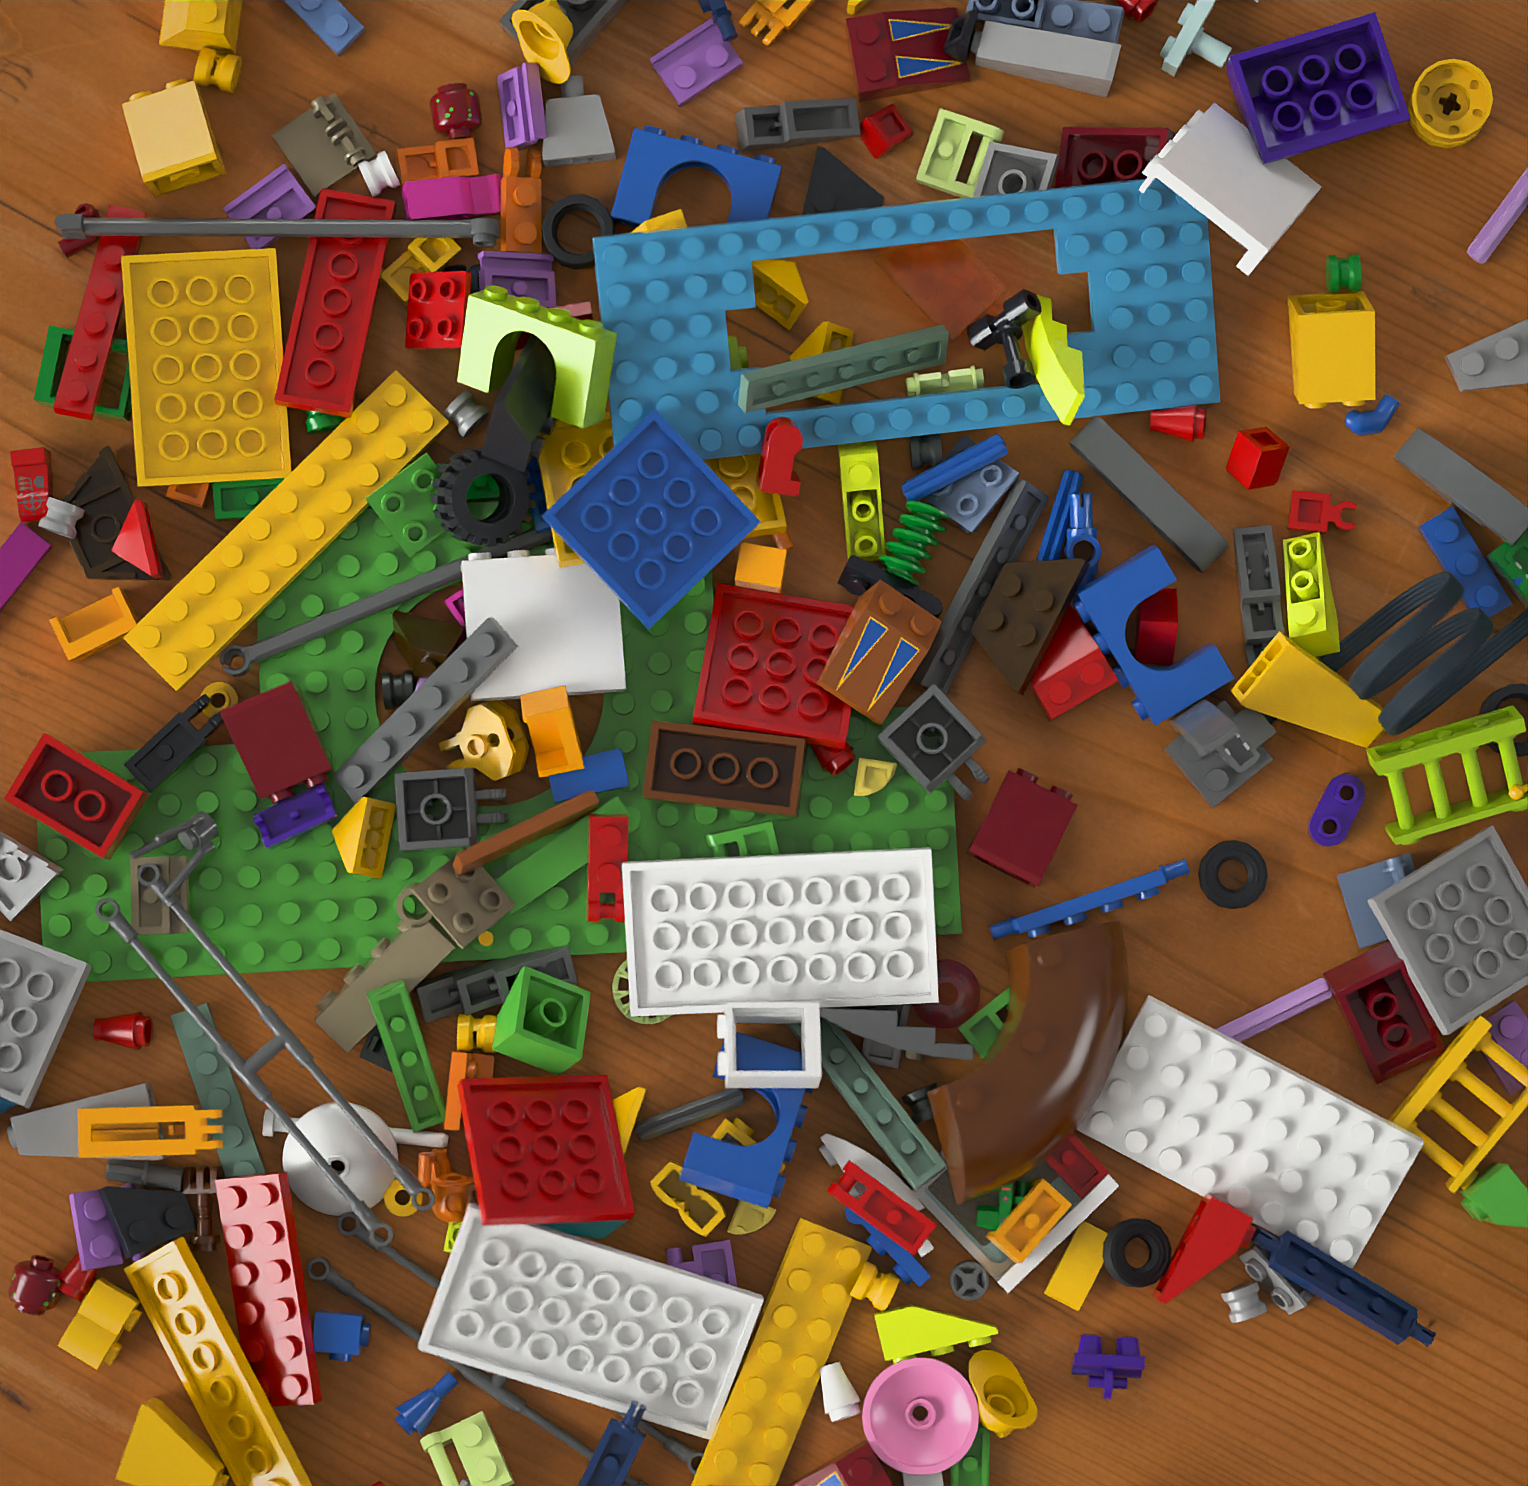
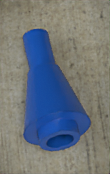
[395,1372,458,1436]

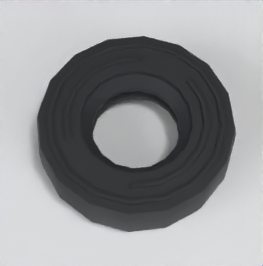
[1198,840,1268,909]
[1102,1218,1172,1288]

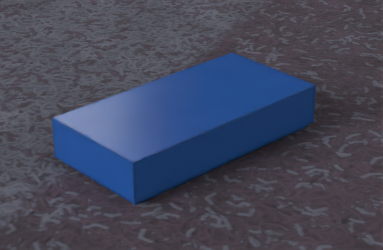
[549,748,630,803]

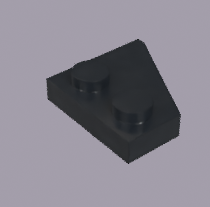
[802,146,884,215]
[97,1186,197,1259]

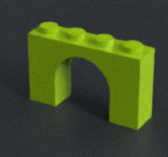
[457,286,617,428]

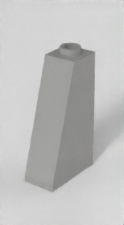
[970,21,1121,98]
[7,1083,169,1160]

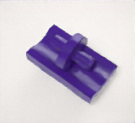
[1072,1335,1145,1400]

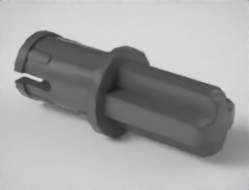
[105,1158,184,1192]

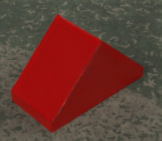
[1134,588,1178,665]

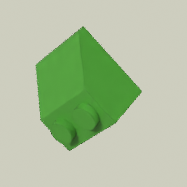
[492,966,591,1076]
[1459,1161,1528,1228]

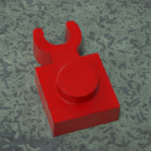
[1287,490,1357,534]

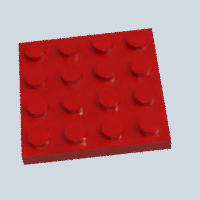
[692,583,855,749]
[457,1075,635,1226]

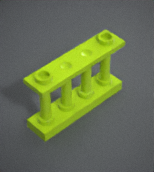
[1366,705,1528,845]

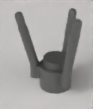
[129,811,219,901]

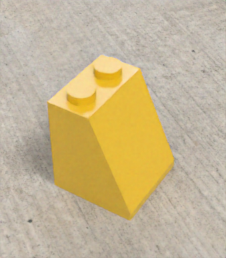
[160,0,242,54]
[122,79,227,197]
[1288,291,1376,408]
[115,1397,230,1486]

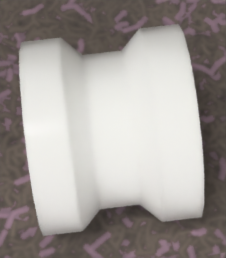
[357,150,400,197]

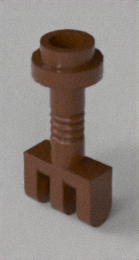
[183,1166,224,1252]

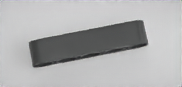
[1069,416,1229,573]

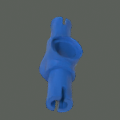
[1063,493,1102,609]

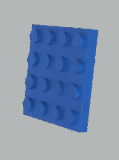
[541,409,761,629]

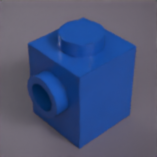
[313,1310,371,1361]

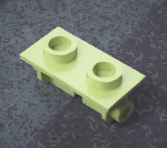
[905,365,984,396]

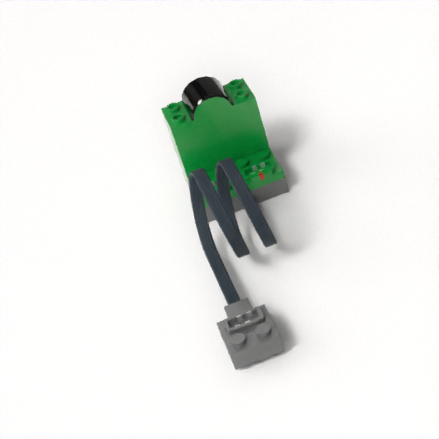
[1163,530,1528,808]

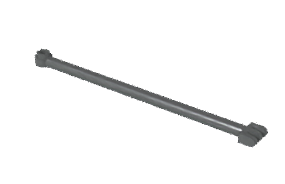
[55,214,500,247]
[220,527,553,677]

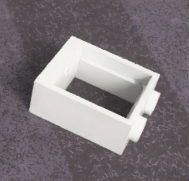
[717,1002,822,1088]

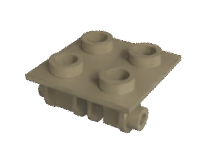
[272,93,377,197]
[411,848,516,949]

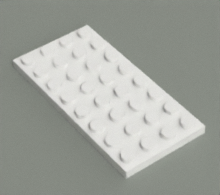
[622,847,939,1016]
[1076,995,1424,1269]
[418,1203,764,1440]

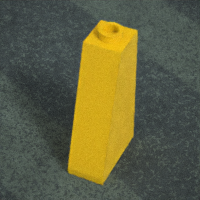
[1231,631,1386,748]

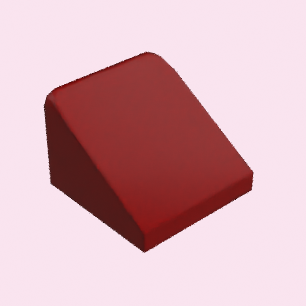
[859,103,914,159]

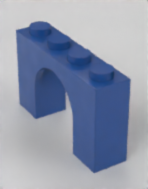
[611,126,781,228]
[1073,544,1235,726]
[679,1032,814,1209]

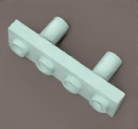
[1159,0,1259,77]

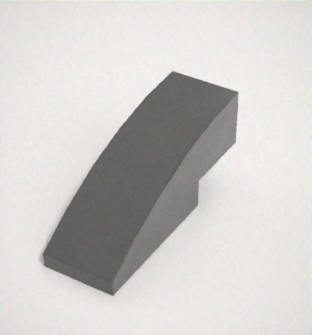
[735,97,861,152]

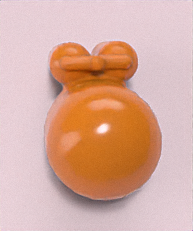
[418,1148,475,1223]

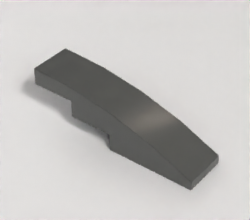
[1393,428,1528,547]
[1233,525,1285,670]
[1168,699,1240,756]
[414,946,578,1023]
[820,1008,974,1060]

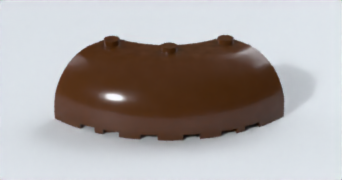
[927,921,1129,1205]

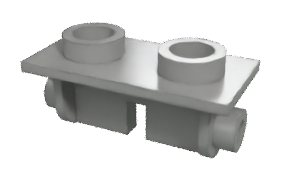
[1238,1243,1314,1315]

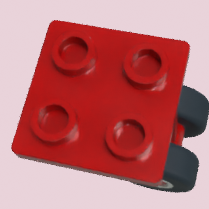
[405,264,481,350]

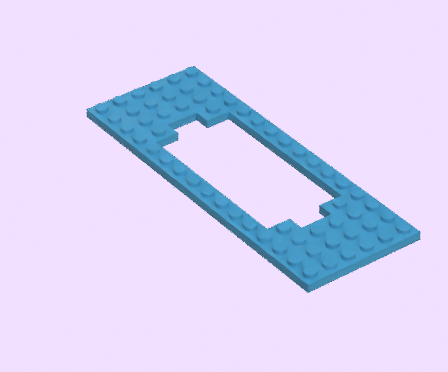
[592,178,1220,460]

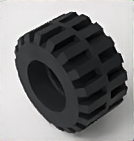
[430,448,536,546]

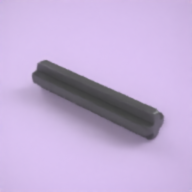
[635,1088,745,1142]

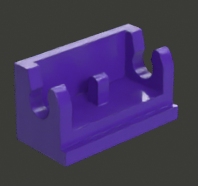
[253,783,340,849]

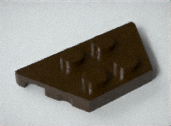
[62,446,173,581]
[970,558,1090,696]

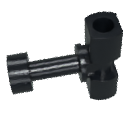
[967,289,1042,389]

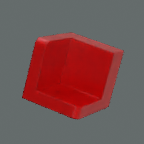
[1226,426,1290,490]

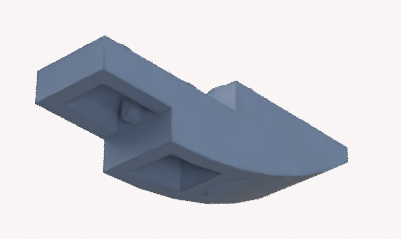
[966,0,1124,44]

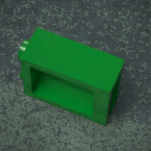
[34,325,132,422]

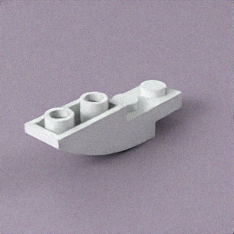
[818,1133,934,1257]

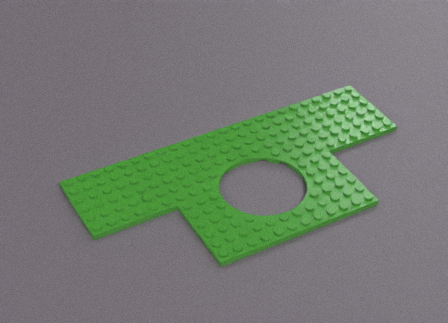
[37,501,962,982]

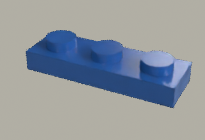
[1418,506,1512,618]

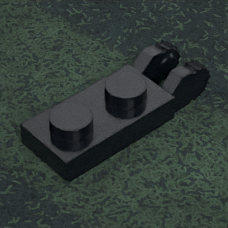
[837,555,943,618]
[124,694,224,793]

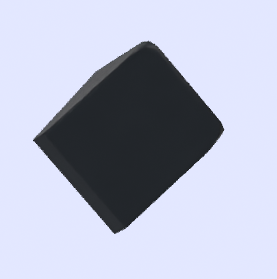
[943,9,978,64]

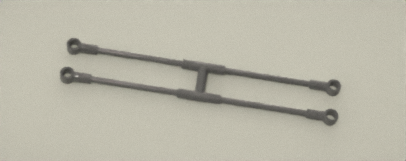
[95,863,436,1246]
[307,1213,704,1486]

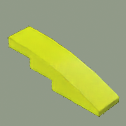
[1023,294,1085,426]

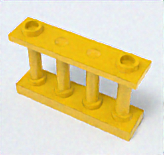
[1388,1015,1528,1193]

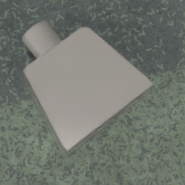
[542,76,616,168]

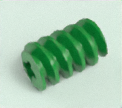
[878,501,952,586]

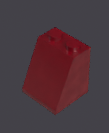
[220,681,335,804]
[966,768,1077,888]

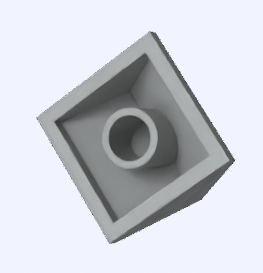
[973,142,1060,233]

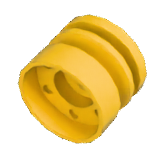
[1407,59,1493,149]

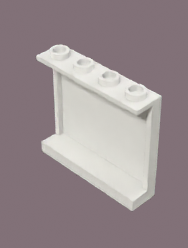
[1139,102,1322,276]
[461,548,626,702]

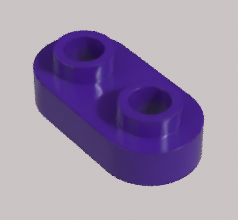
[1308,774,1365,847]

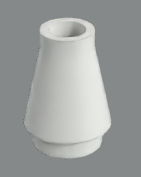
[819,1362,862,1422]

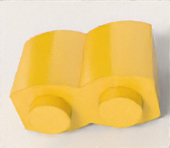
[651,1160,726,1236]
[58,1277,142,1370]

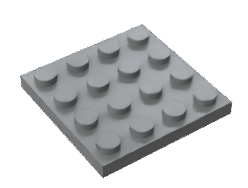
[1367,825,1528,1035]
[0,929,93,1109]

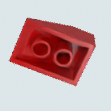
[1028,605,1119,722]
[1152,1194,1255,1304]

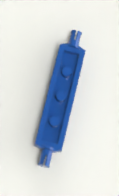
[989,859,1190,941]

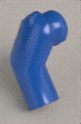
[1345,394,1401,436]

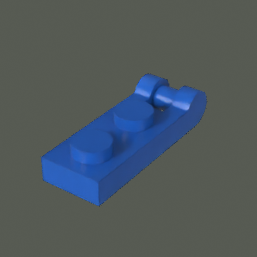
[845,1206,931,1287]

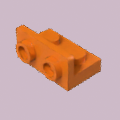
[444,1052,495,1131]

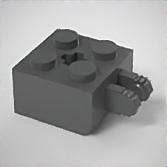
[877,684,991,801]
[394,768,508,852]

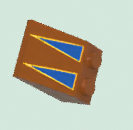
[817,580,942,725]

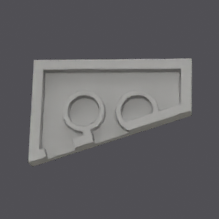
[1445,319,1528,392]
[0,831,64,921]

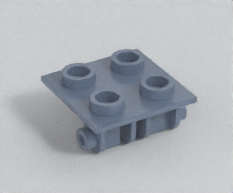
[923,435,1020,534]
[1336,853,1415,949]

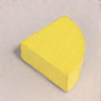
[853,758,897,797]
[727,1200,777,1235]

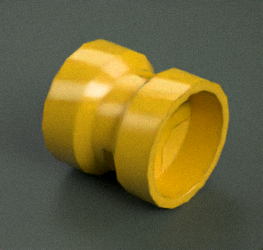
[194,47,242,93]
[457,1014,498,1053]
[849,1261,901,1312]

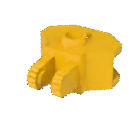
[438,700,530,781]

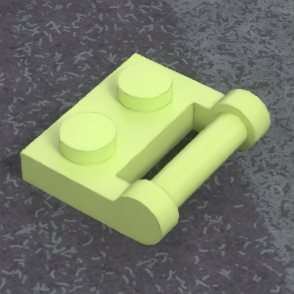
[915,108,1004,198]
[420,1411,514,1486]

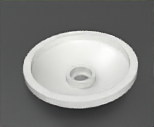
[283,1102,399,1216]

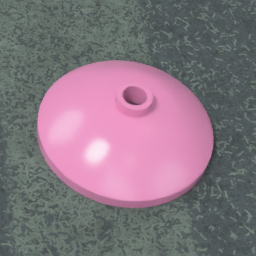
[862,1357,979,1475]

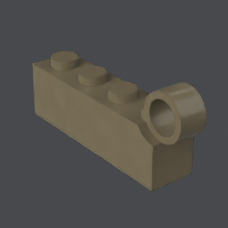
[314,883,456,1053]

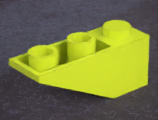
[837,440,886,561]
[1283,532,1340,657]
[874,1304,998,1363]

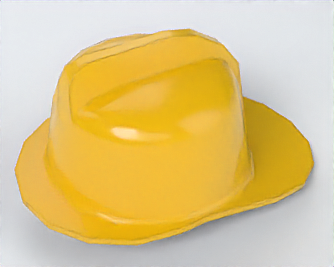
[511,0,574,84]
[968,1350,1037,1438]

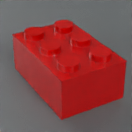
[4,733,150,860]

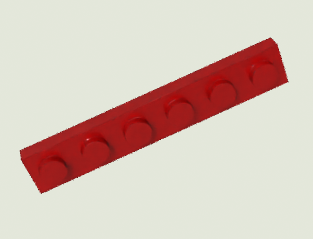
[53,205,147,421]

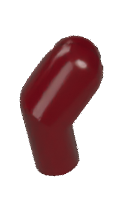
[58,203,101,258]

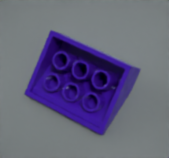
[1226,12,1410,165]

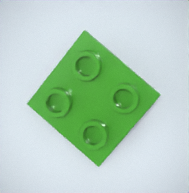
[365,452,470,558]

